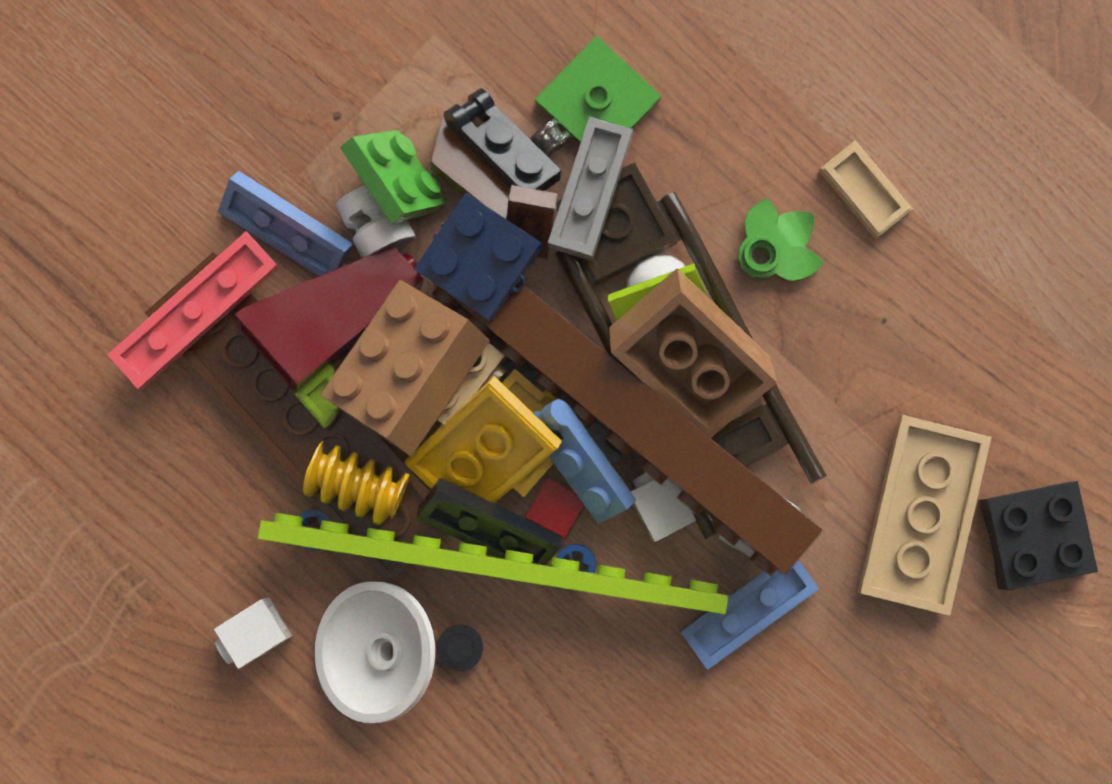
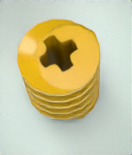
[303,440,410,525]

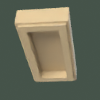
[819,140,913,240]

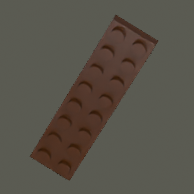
[145,252,445,583]

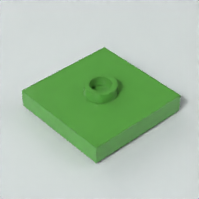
[535,35,662,145]

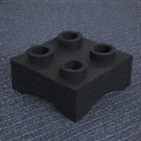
[979,481,1098,590]

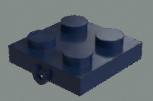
[414,192,544,322]

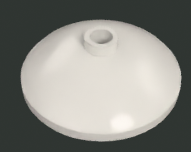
[315,581,435,723]

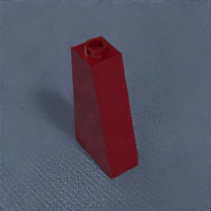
[235,245,424,393]

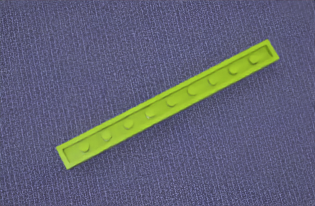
[258,513,728,615]

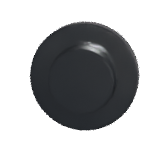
[437,624,483,671]

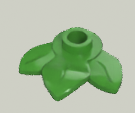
[738,198,823,282]

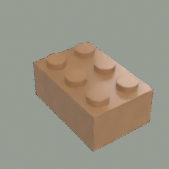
[609,268,777,438]
[320,280,490,456]

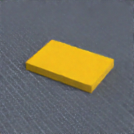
[403,376,562,503]

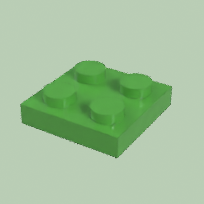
[340,130,447,224]

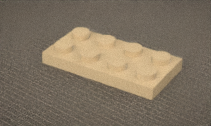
[857,415,992,616]

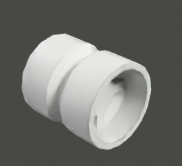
[336,185,416,258]

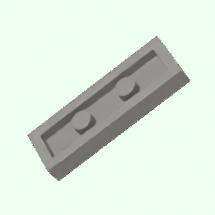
[548,117,633,261]

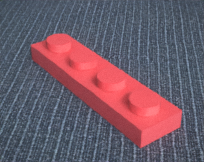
[107,231,280,390]

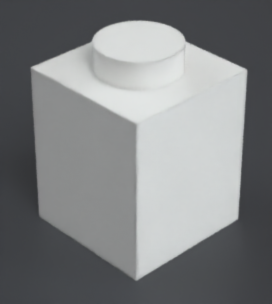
[631,473,696,542]
[214,597,293,669]

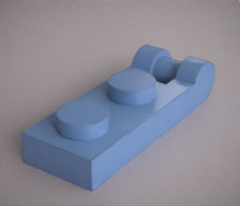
[533,399,636,524]

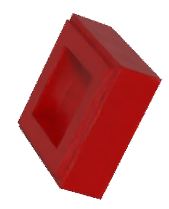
[525,477,585,540]

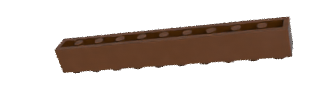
[431,281,822,577]

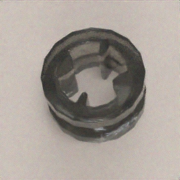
[530,118,571,158]

